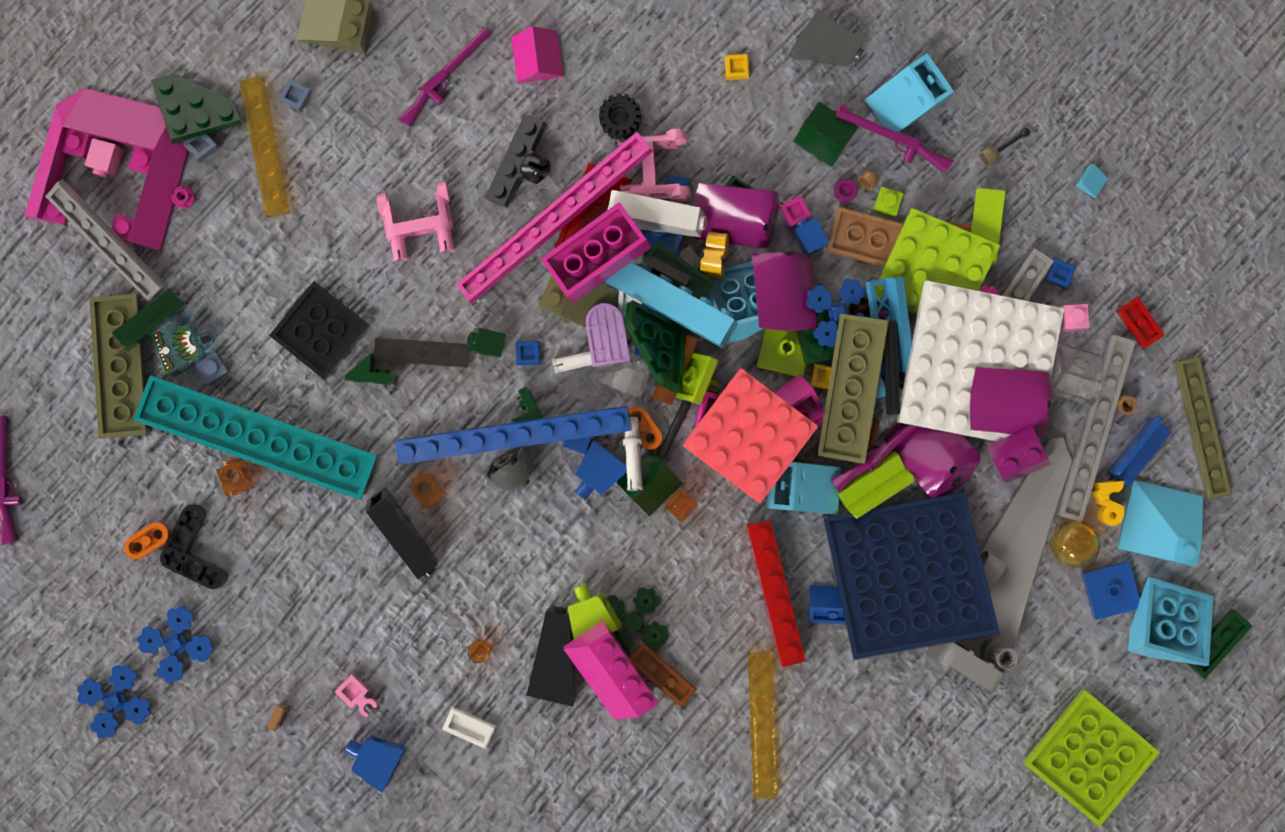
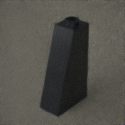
[366,487,438,579]
[526,606,575,707]

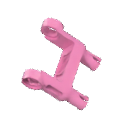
[618,129,691,203]
[376,182,455,262]

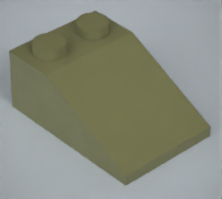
[297,0,375,55]
[538,275,619,329]

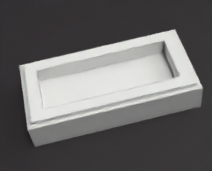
[442,706,496,749]

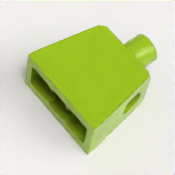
[568,583,622,639]

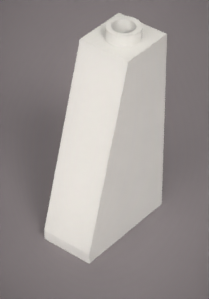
[608,190,707,237]

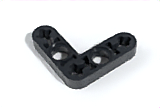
[160,504,227,589]

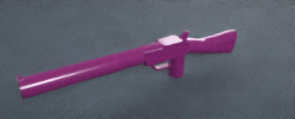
[397,26,491,128]
[836,105,954,173]
[0,416,23,545]
[830,424,918,493]

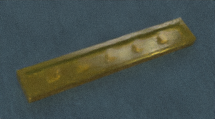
[239,76,290,218]
[747,652,777,799]

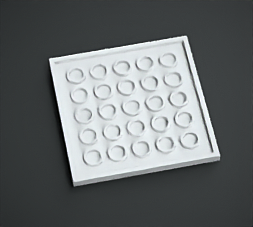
[897,281,1064,442]

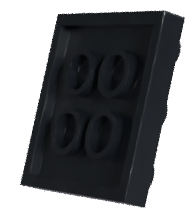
[269,281,370,380]

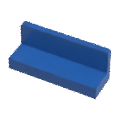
[1107,416,1172,487]
[807,585,845,624]

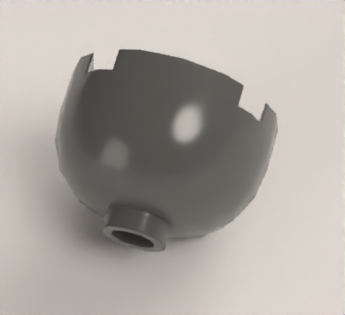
[485,447,534,490]

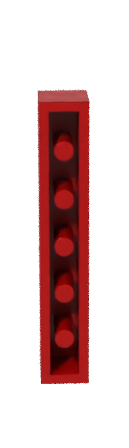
[745,520,806,667]

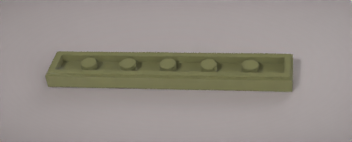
[1174,356,1232,500]

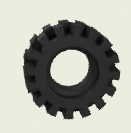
[599,93,641,140]

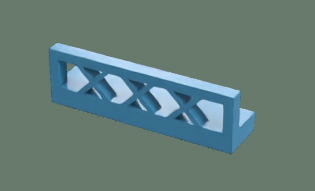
[866,277,912,376]

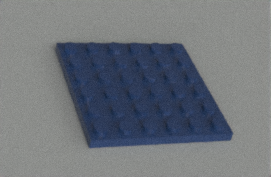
[823,492,1000,661]

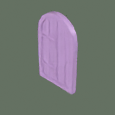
[585,303,630,367]

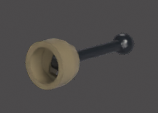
[979,128,1030,168]

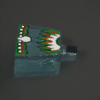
[151,325,215,377]

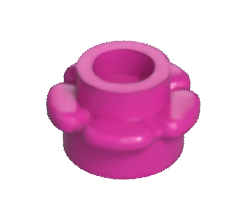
[171,186,195,209]

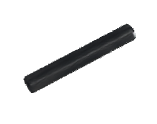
[884,320,900,415]

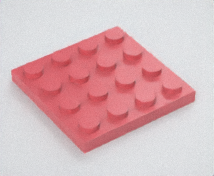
[682,368,818,504]

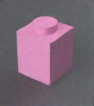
[85,138,124,178]
[1059,304,1090,332]

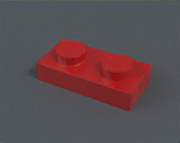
[1116,296,1165,349]

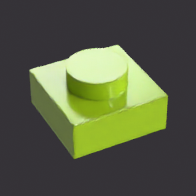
[873,186,903,217]

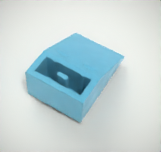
[864,53,954,133]
[766,462,842,515]

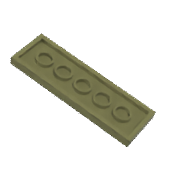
[89,294,149,439]
[817,314,889,464]

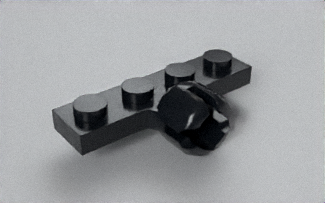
[485,114,551,208]

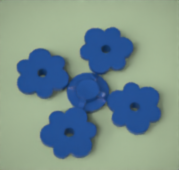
[806,278,870,347]
[137,606,214,683]
[77,664,150,739]

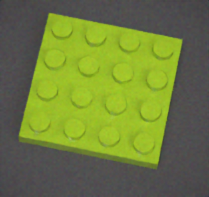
[875,207,1000,314]
[1022,689,1160,827]

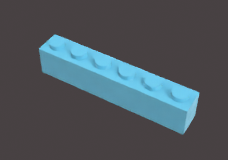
[604,262,738,348]

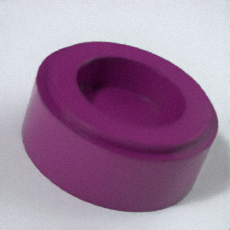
[833,179,858,203]

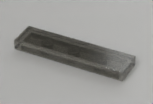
[373,337,470,368]

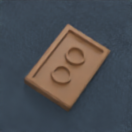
[825,206,903,268]

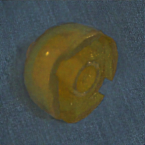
[1050,520,1101,568]

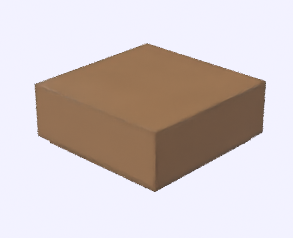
[266,702,290,731]

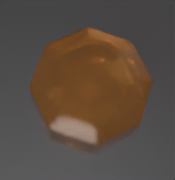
[468,639,492,663]

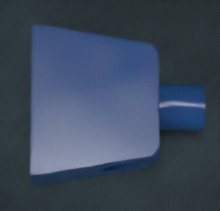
[575,441,627,500]
[344,735,407,793]

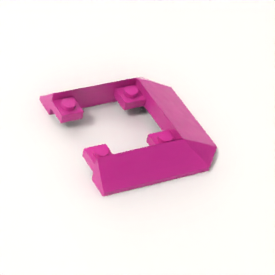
[24,88,189,251]

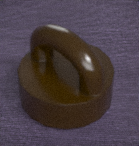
[848,296,870,317]

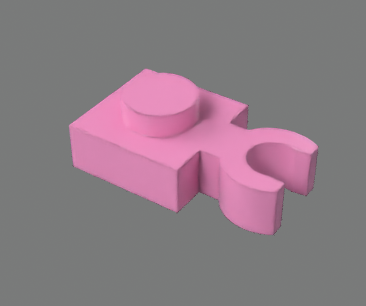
[335,673,379,717]

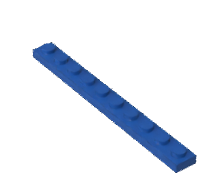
[394,405,632,465]

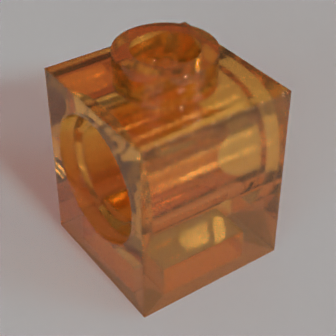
[216,458,254,496]
[408,471,447,509]
[664,489,698,523]

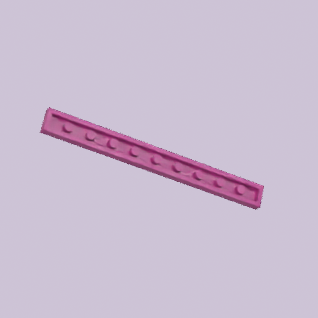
[456,132,653,304]

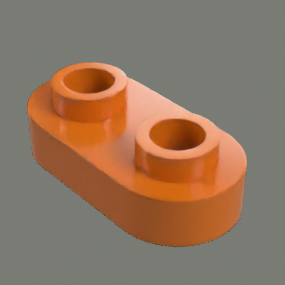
[629,406,662,450]
[124,522,171,559]

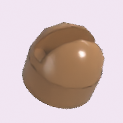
[858,170,879,190]
[1116,395,1138,415]

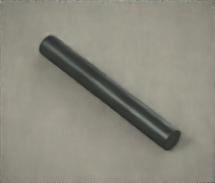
[657,400,692,459]

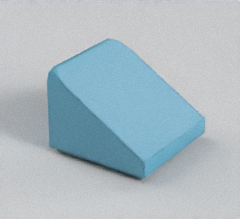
[1075,163,1108,198]

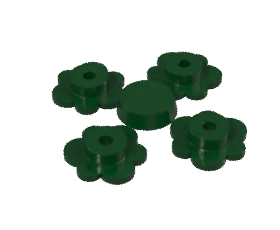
[607,587,668,655]

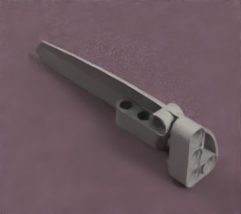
[927,437,1072,693]

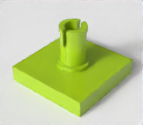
[756,329,805,377]
[675,353,719,405]

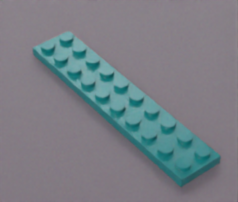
[133,375,378,500]

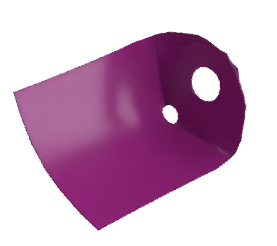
[693,183,779,249]
[752,252,817,331]
[970,367,1051,437]
[883,422,981,498]

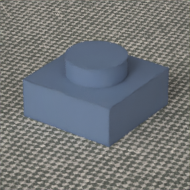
[279,79,312,112]
[183,134,218,163]
[195,352,230,385]

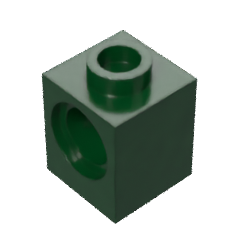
[467,327,506,358]

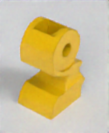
[700,231,729,279]
[1091,481,1125,526]

